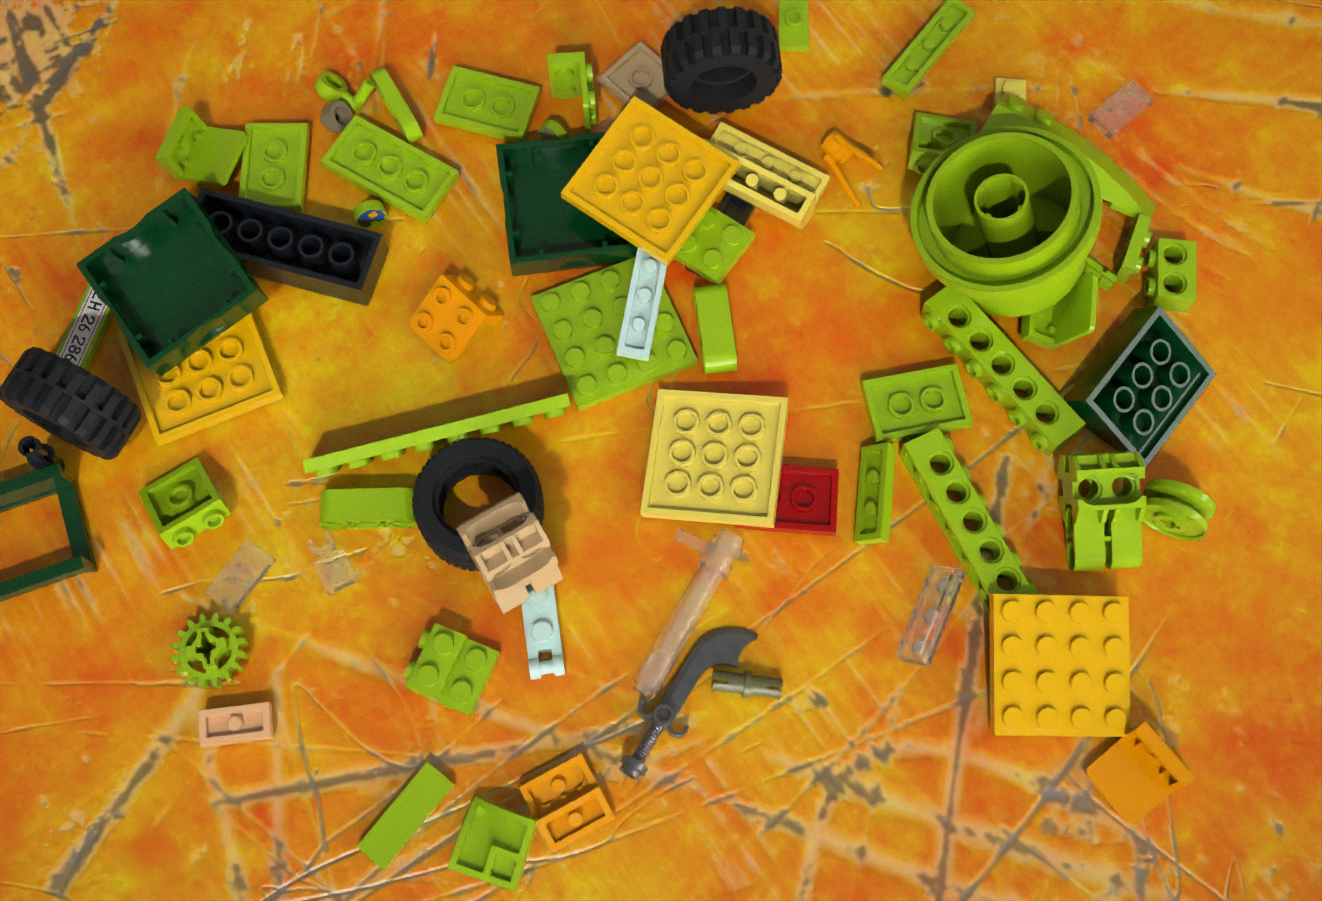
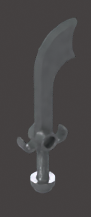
[619,627,758,780]

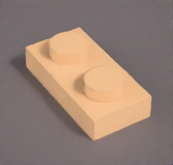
[199,702,274,748]

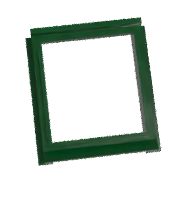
[0,463,98,602]

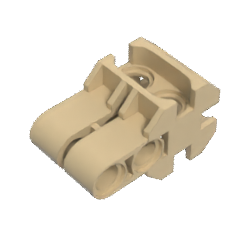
[455,492,563,614]

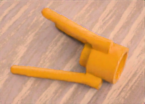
[821,131,884,207]

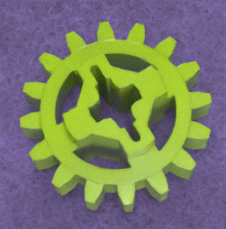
[171,613,250,690]

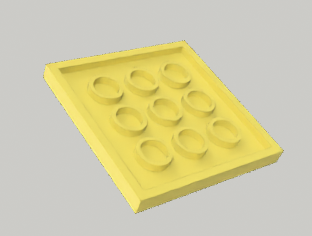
[640,389,789,528]

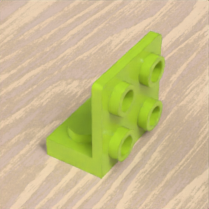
[547,51,597,134]

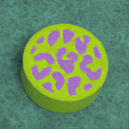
[538,119,569,140]

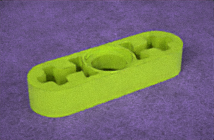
[369,66,423,144]

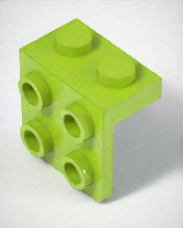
[155,107,248,187]
[1021,272,1098,350]

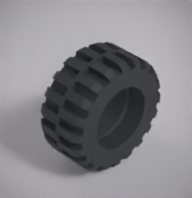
[661,6,783,114]
[0,347,141,460]

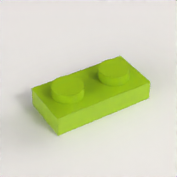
[1115,213,1153,284]

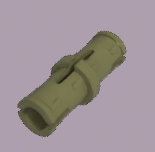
[711,669,783,700]

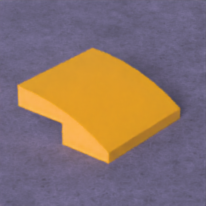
[518,752,615,853]

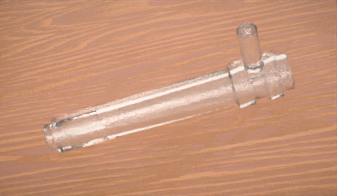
[633,528,744,699]

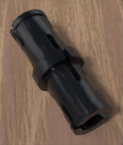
[18,436,65,472]

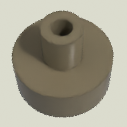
[320,100,353,133]

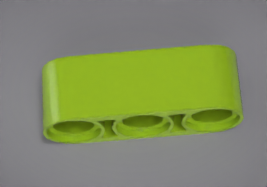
[693,284,737,375]
[319,487,417,530]

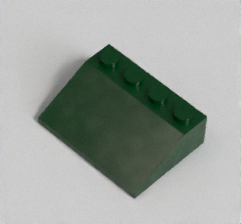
[1063,306,1216,468]

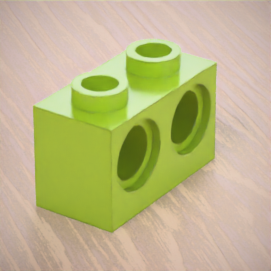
[1144,238,1197,312]

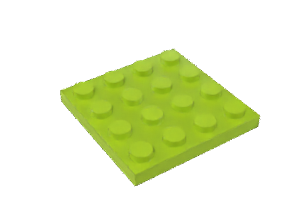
[530,258,698,411]

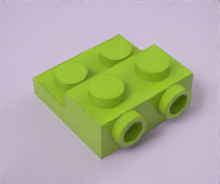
[907,112,977,176]
[138,457,231,550]
[403,623,501,717]

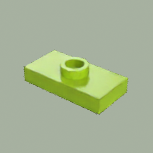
[778,0,809,52]

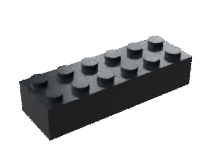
[197,187,388,306]

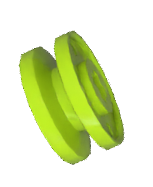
[1141,478,1216,541]

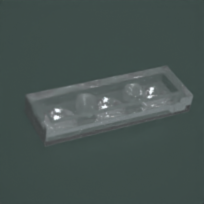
[895,564,966,667]

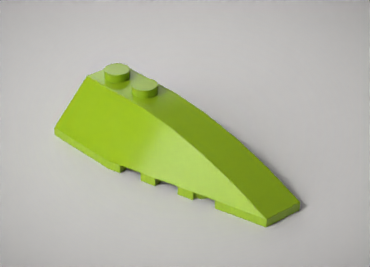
[980,93,1156,219]

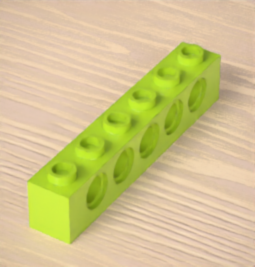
[920,286,1086,457]
[899,427,1039,613]

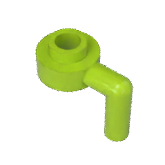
[314,71,376,111]

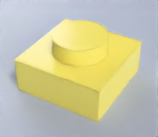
[993,77,1026,109]

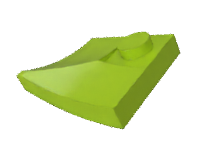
[448,795,539,892]

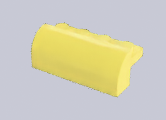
[704,122,830,229]

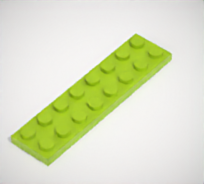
[302,393,571,478]

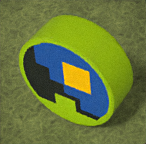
[353,200,387,229]

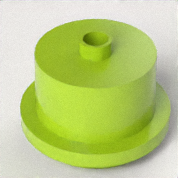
[910,126,1103,317]

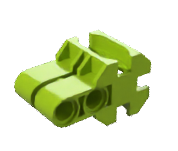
[1057,451,1147,572]

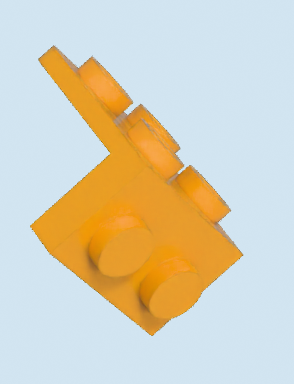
[409,274,504,363]
[1085,721,1196,825]

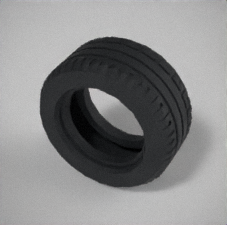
[412,437,545,572]

